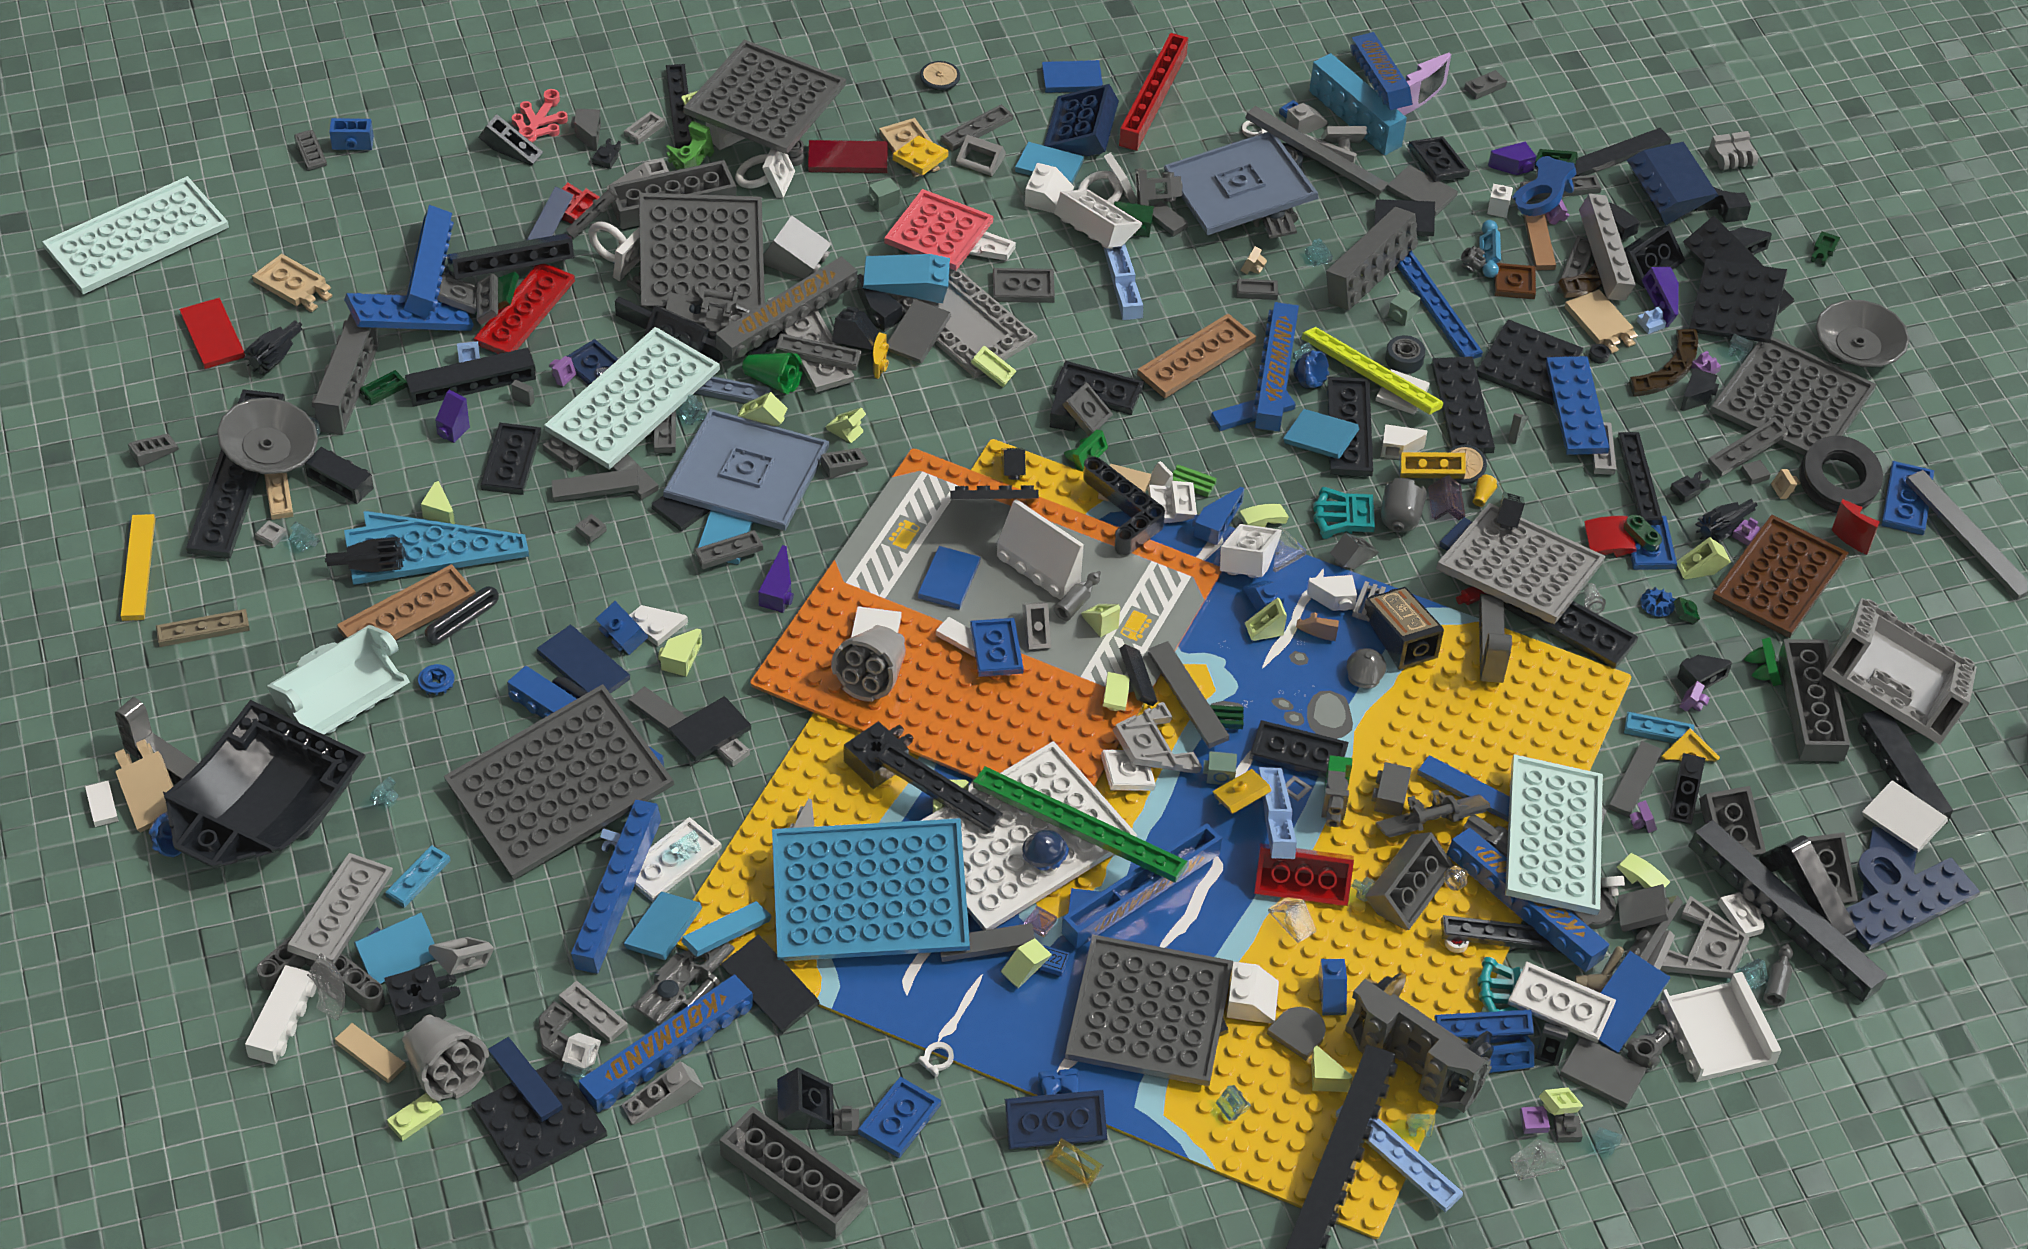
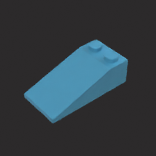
[863,254,950,304]

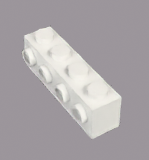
[245,965,317,1065]

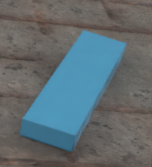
[682,901,771,957]

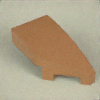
[1296,612,1339,641]

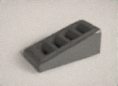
[294,130,327,170]
[128,433,179,467]
[821,448,868,479]

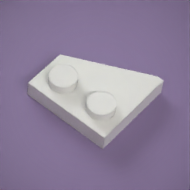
[629,605,688,646]
[1718,893,1764,937]

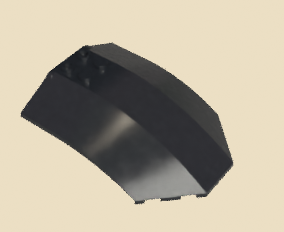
[163,700,366,868]

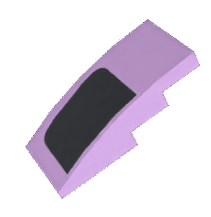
[1397,53,1451,115]

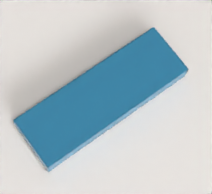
[1624,712,1694,743]
[385,845,451,908]

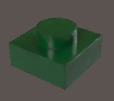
[1673,597,1700,624]

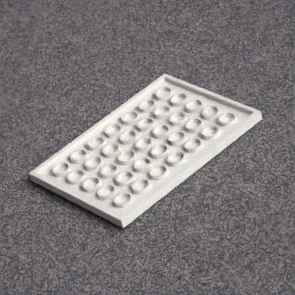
[921,741,1137,931]

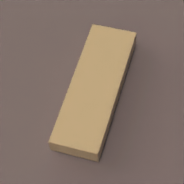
[265,472,294,520]
[335,1023,406,1083]

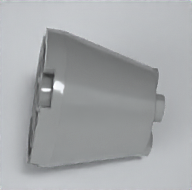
[831,625,906,701]
[402,1015,489,1101]

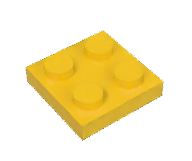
[892,135,948,175]

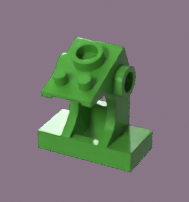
[666,121,714,170]

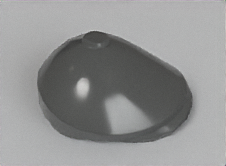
[1347,648,1386,689]

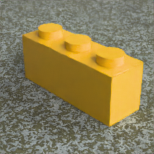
[1400,452,1466,479]

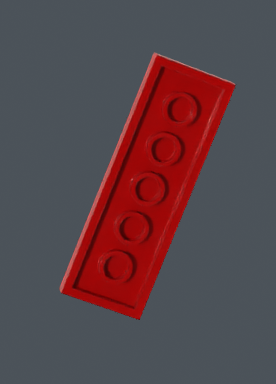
[474,263,575,354]

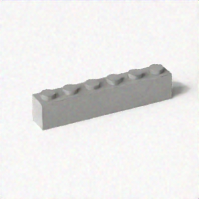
[1579,194,1635,301]

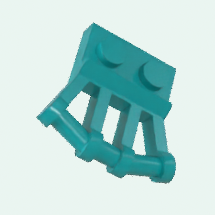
[1313,487,1375,539]
[1477,957,1536,1017]

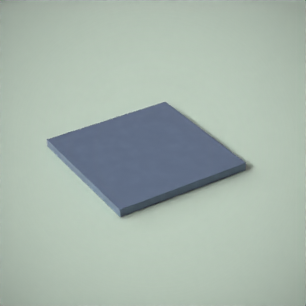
[1164,132,1319,235]
[663,409,829,531]

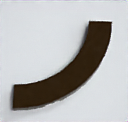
[1558,260,1603,298]
[1629,329,1698,397]

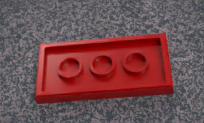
[179,297,245,369]

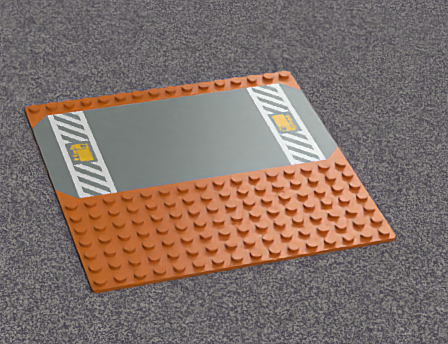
[751,448,1222,787]

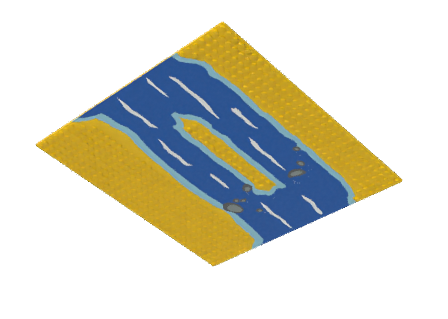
[676,439,1631,1239]

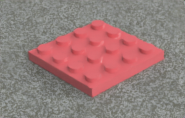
[884,189,993,271]

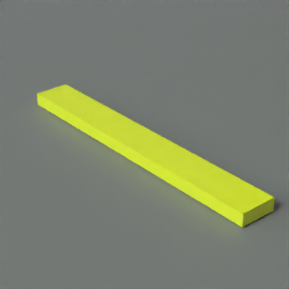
[1301,327,1443,415]

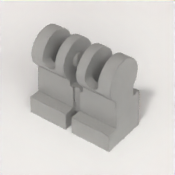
[1709,131,1758,170]

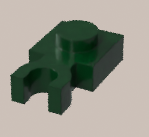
[1811,231,1841,266]

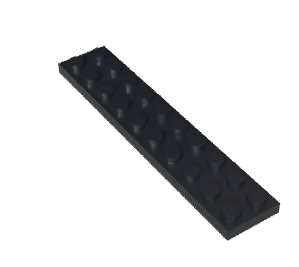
[186,389,285,559]

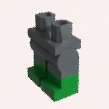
[1321,755,1353,827]

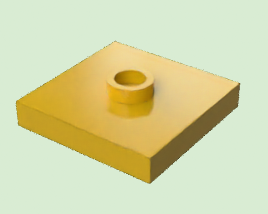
[1212,769,1272,813]

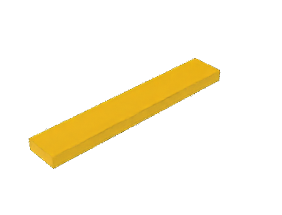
[121,514,155,621]

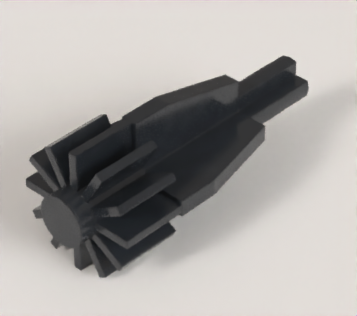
[243,320,302,374]
[1695,499,1758,543]
[325,536,406,572]

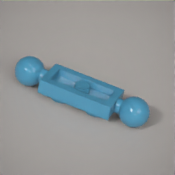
[1479,220,1501,278]

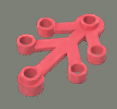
[512,89,568,143]

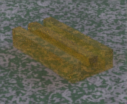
[1048,1138,1104,1187]

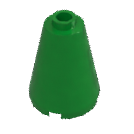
[742,353,802,395]

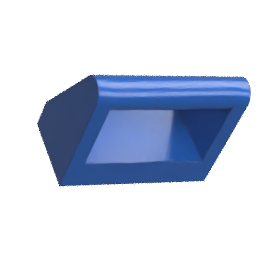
[1476,1036,1534,1073]

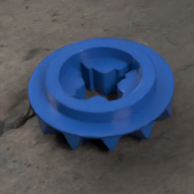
[1641,587,1676,617]
[418,664,455,696]

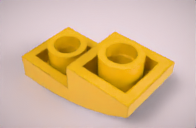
[873,332,889,379]

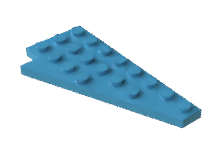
[344,511,529,585]

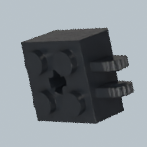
[844,721,914,789]
[384,964,461,1032]

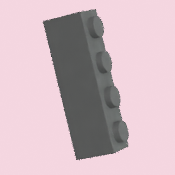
[1365,832,1455,930]

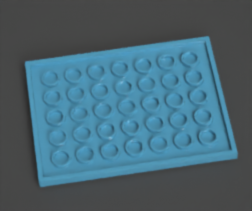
[772,818,970,961]

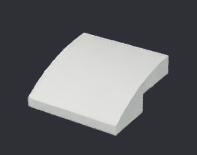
[1148,481,1197,523]

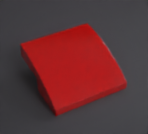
[562,182,600,223]
[1832,499,1880,555]
[1584,516,1637,557]

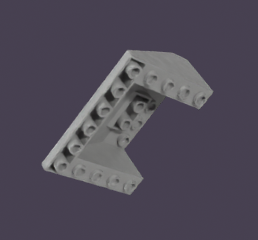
[1823,598,1977,745]

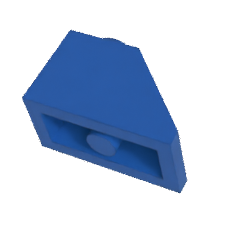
[1244,581,1285,613]
[1318,959,1347,1015]

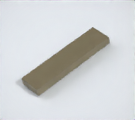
[156,609,250,647]

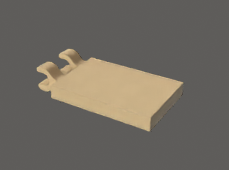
[879,118,940,177]
[252,254,333,312]
[1565,290,1637,353]
[115,739,173,833]

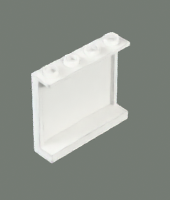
[1658,972,1781,1082]

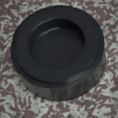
[1589,344,1610,364]

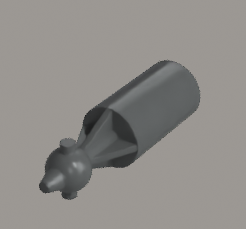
[1054,571,1101,621]
[1763,943,1793,1006]

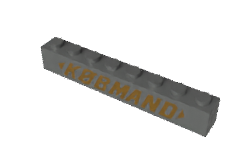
[715,256,858,362]

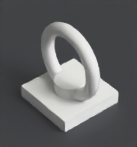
[735,148,795,198]
[1078,152,1137,205]
[588,222,640,281]

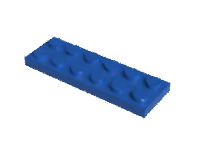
[344,293,474,331]
[1546,356,1610,455]

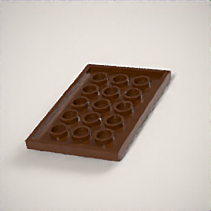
[1712,514,1849,638]

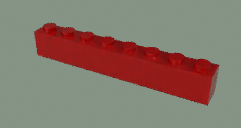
[1119,33,1188,151]

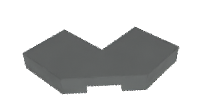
[539,1001,574,1062]

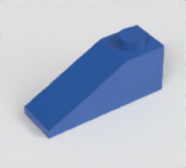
[1192,487,1245,545]

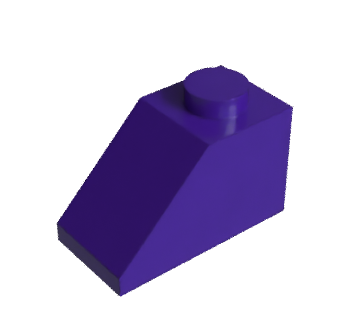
[1488,141,1536,175]
[435,390,470,443]

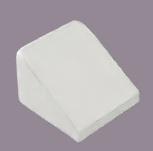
[1149,461,1173,486]

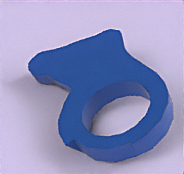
[1512,156,1576,216]

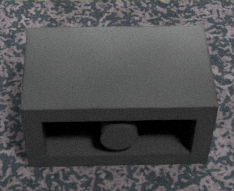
[1372,762,1412,816]

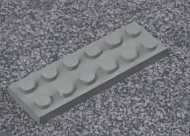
[768,297,854,393]
[287,853,393,967]

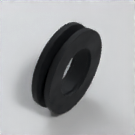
[1799,436,1883,513]

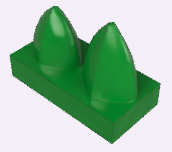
[1064,429,1108,472]
[1744,637,1782,686]

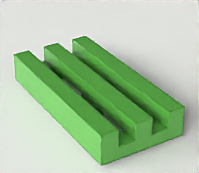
[1172,464,1217,497]

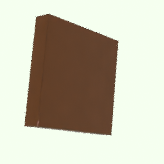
[1494,263,1536,299]

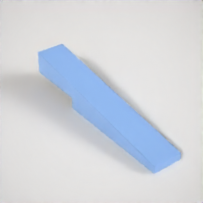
[1103,244,1143,320]
[1258,767,1297,859]

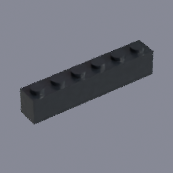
[447,233,575,280]
[405,348,536,407]
[1858,709,1953,824]

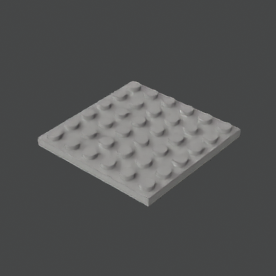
[1436,503,1605,624]

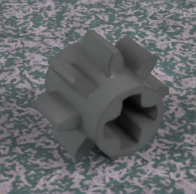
[1461,246,1486,272]

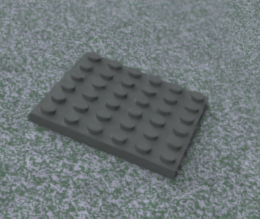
[683,39,846,154]
[639,193,765,309]
[1710,337,1877,465]
[1065,934,1233,1086]

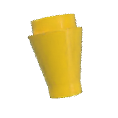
[1473,474,1497,507]

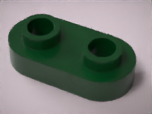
[1624,515,1662,551]

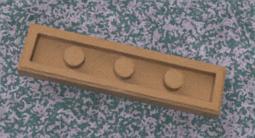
[1523,214,1556,270]

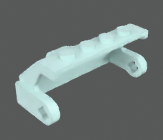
[267,625,410,734]

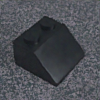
[832,307,879,350]
[777,1067,834,1130]

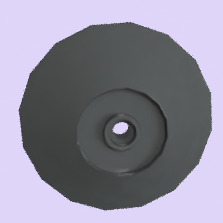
[1815,300,1910,367]
[217,398,318,474]

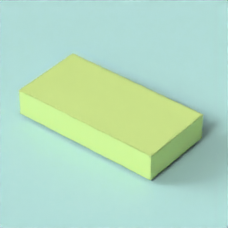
[971,346,1016,387]

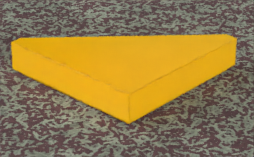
[1660,728,1720,761]

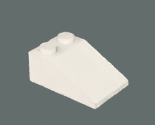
[1220,524,1282,578]

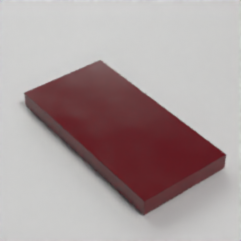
[808,140,887,173]

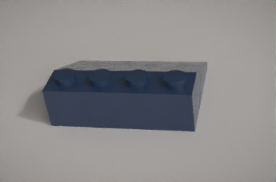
[1044,84,1119,156]
[1627,141,1718,225]

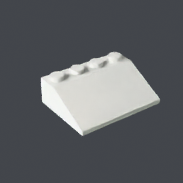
[997,499,1084,600]

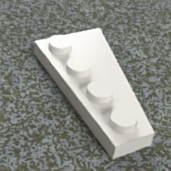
[969,232,1016,261]

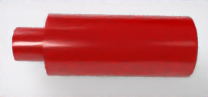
[1456,586,1487,605]

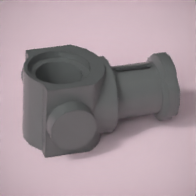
[1625,1024,1675,1071]

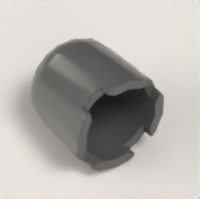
[1380,478,1427,532]

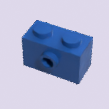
[329,118,374,150]
[596,601,649,655]

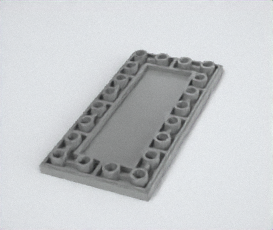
[885,269,1037,378]

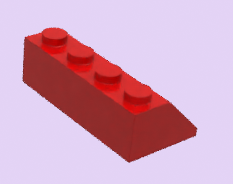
[1254,843,1354,906]

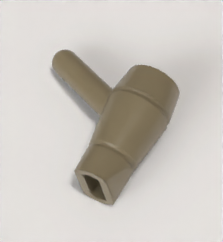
[1574,946,1624,993]

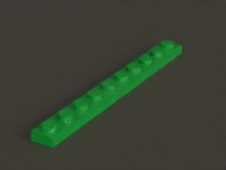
[973,766,1187,883]

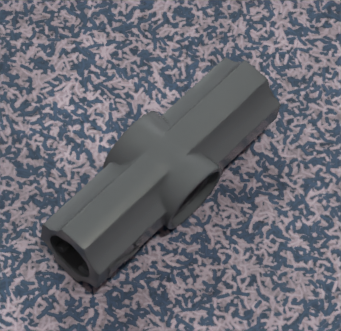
[1462,815,1508,858]

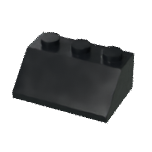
[1624,225,1685,288]

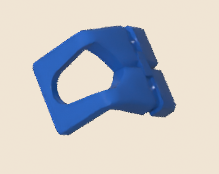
[1038,1068,1079,1095]

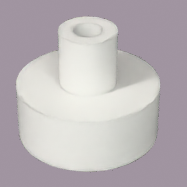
[1601,876,1625,896]

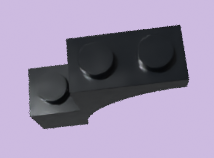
[1695,187,1751,223]

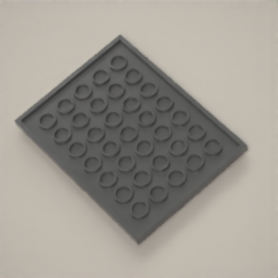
[444,684,675,880]

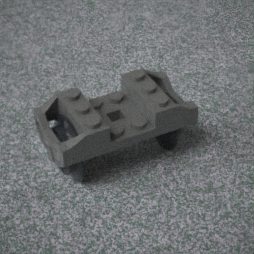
[1345,972,1494,1113]

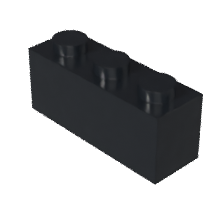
[305,446,374,504]

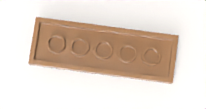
[1137,314,1256,398]
[337,564,476,640]

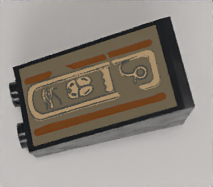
[1364,587,1444,670]

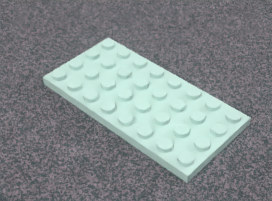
[42,176,229,294]
[544,327,720,470]
[1505,754,1603,916]

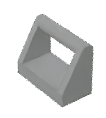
[956,135,1006,176]
[428,937,494,975]

